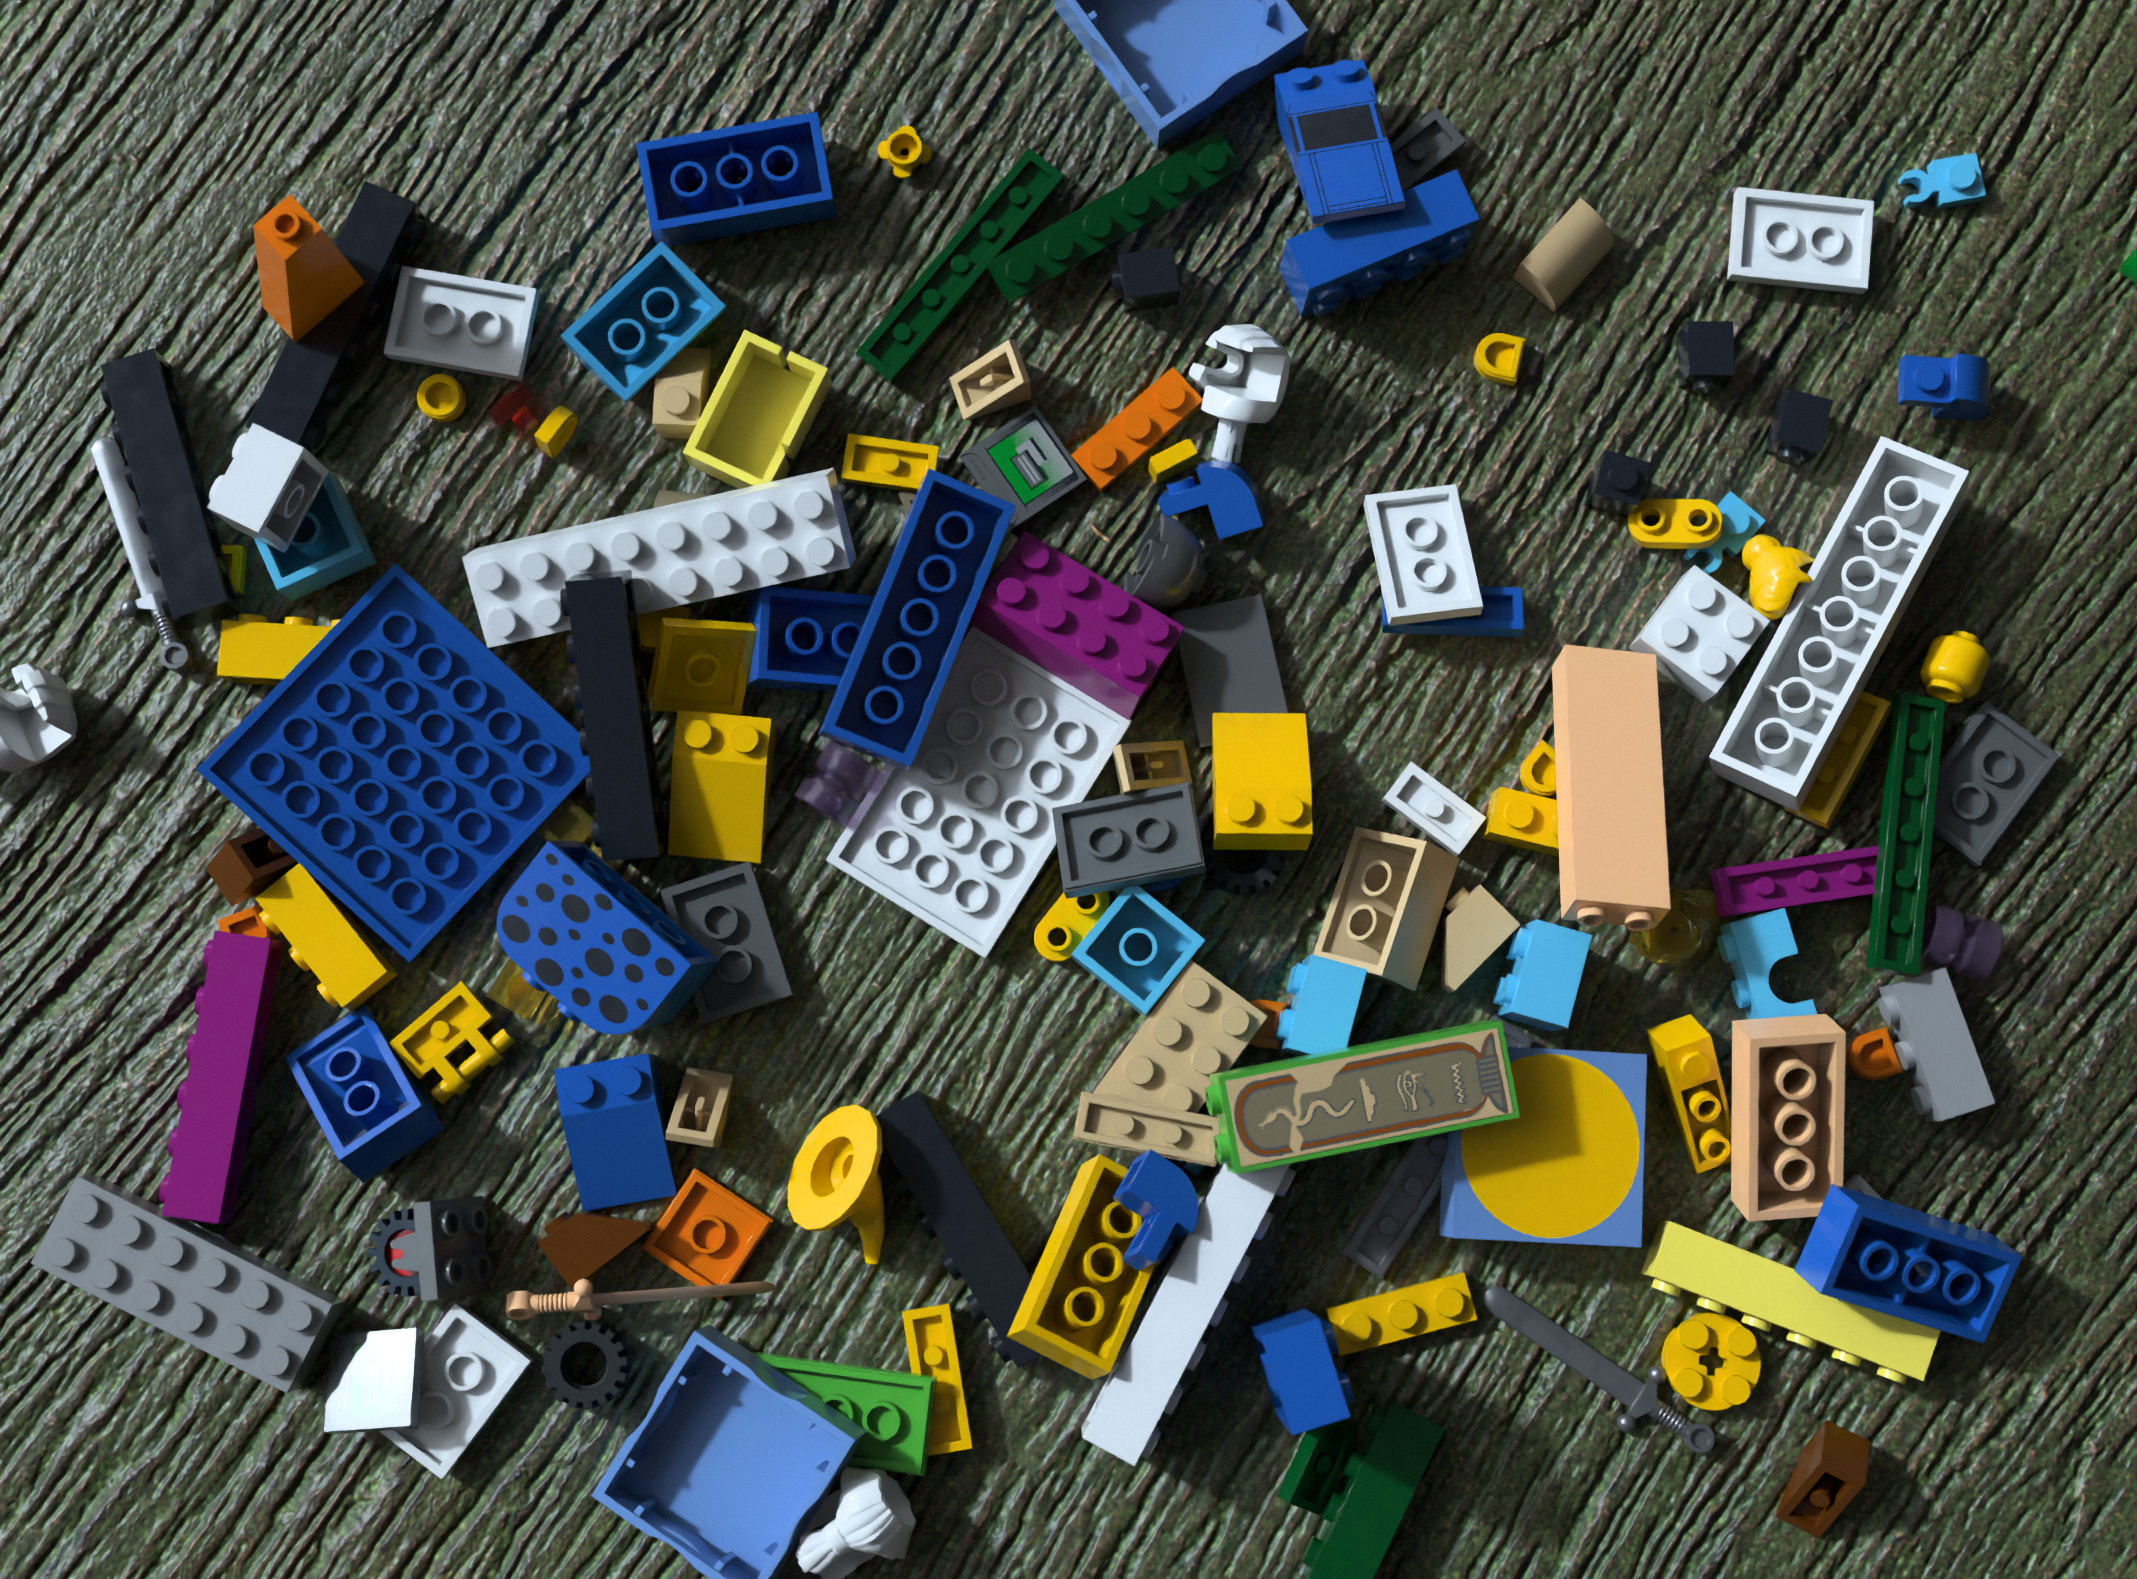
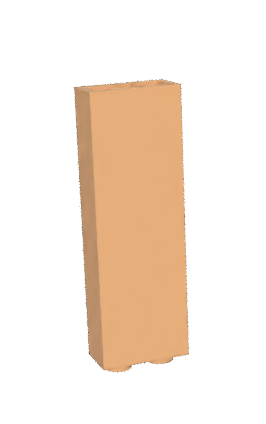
[1552,644,1671,931]

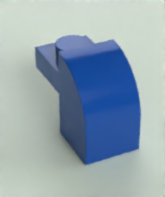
[1897,353,1990,421]
[1158,460,1267,539]
[1113,1149,1199,1270]

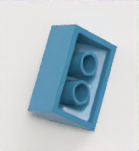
[561,241,727,403]

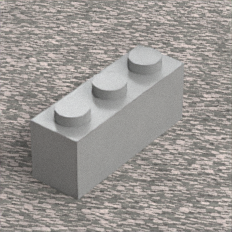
[1878,967,1995,1122]

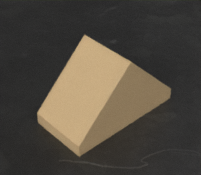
[949,339,1031,420]
[1113,740,1193,795]
[665,1067,733,1147]

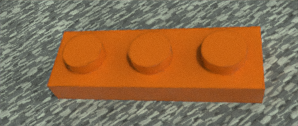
[1070,367,1203,493]

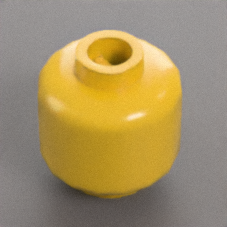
[1920,631,1990,703]

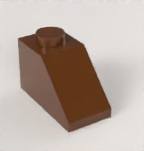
[206,828,299,906]
[538,1211,655,1289]
[1775,1420,1870,1538]

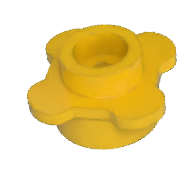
[878,126,932,179]

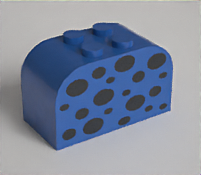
[497,841,720,1035]

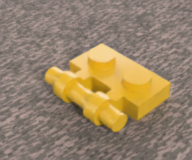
[388,981,516,1104]

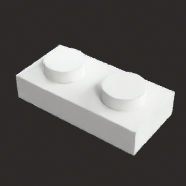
[1381,762,1486,856]

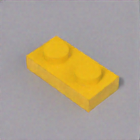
[841,433,940,493]

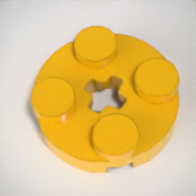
[1661,1312,1761,1410]

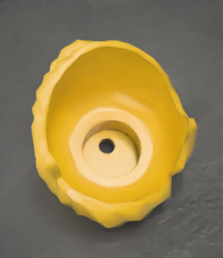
[1742,534,1815,621]

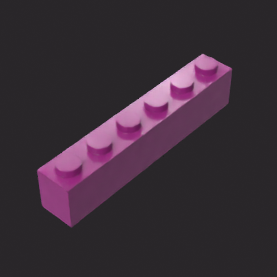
[159,931,284,1224]

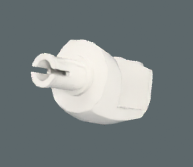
[1189,324,1290,463]
[0,663,78,772]

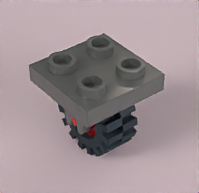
[368,1196,492,1301]

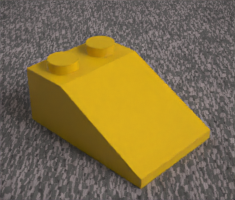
[668,710,777,864]
[1212,713,1313,850]

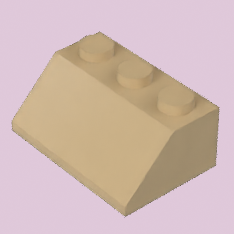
[1313,827,1460,991]

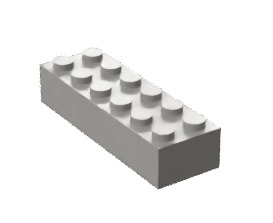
[31,1175,347,1393]

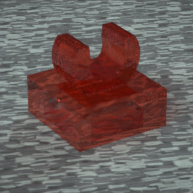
[486,382,539,435]

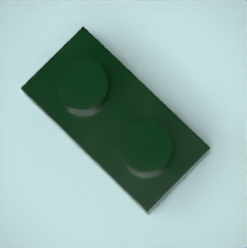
[1277,1419,1359,1515]

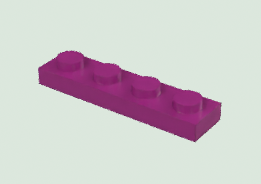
[1710,846,1878,918]

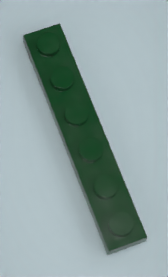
[986,128,1241,305]
[855,148,1064,386]
[1866,692,1945,977]

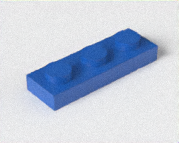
[1381,586,1524,637]

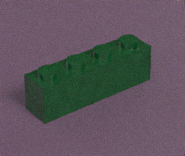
[1301,1398,1445,1579]

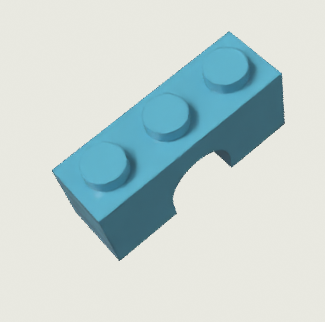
[1717,908,1817,1019]

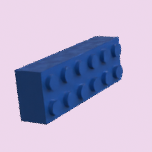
[818,468,1016,770]

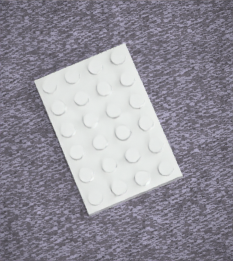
[826,626,1132,959]

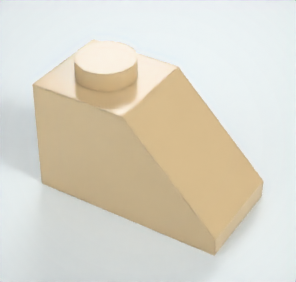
[652,347,711,439]
[1441,884,1521,993]

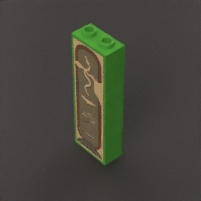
[1205,1020,1520,1174]

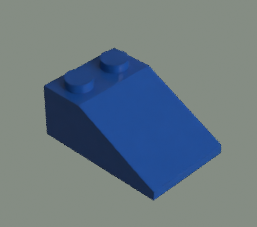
[285,1004,444,1183]
[554,1053,678,1211]

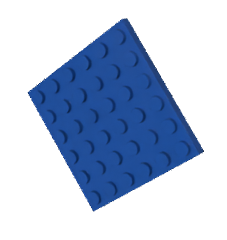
[196,563,591,963]

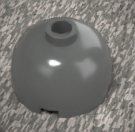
[1123,514,1208,609]

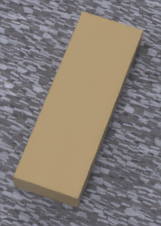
[1073,1091,1220,1167]

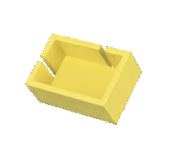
[683,330,832,489]

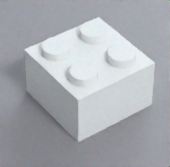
[207,423,329,553]
[1629,565,1770,703]

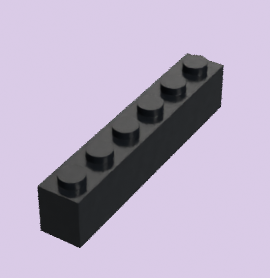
[246,181,425,454]
[100,348,241,631]
[560,570,668,861]
[876,1090,1041,1369]

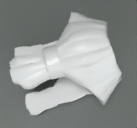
[795,1466,916,1579]

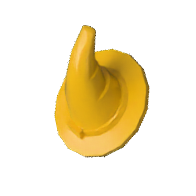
[788,1105,885,1265]

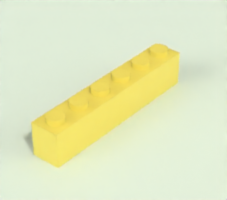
[1641,1220,1941,1385]

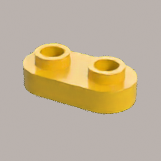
[1628,499,1723,549]
[1034,891,1110,962]

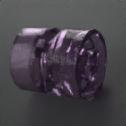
[794,740,880,828]
[1920,903,2003,981]

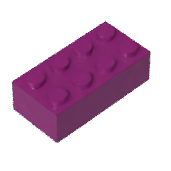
[970,531,1185,720]

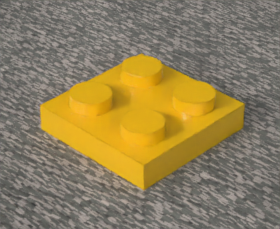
[648,618,757,715]

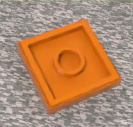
[641,1168,775,1301]

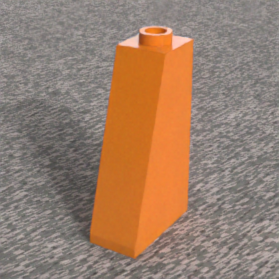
[253,194,365,343]

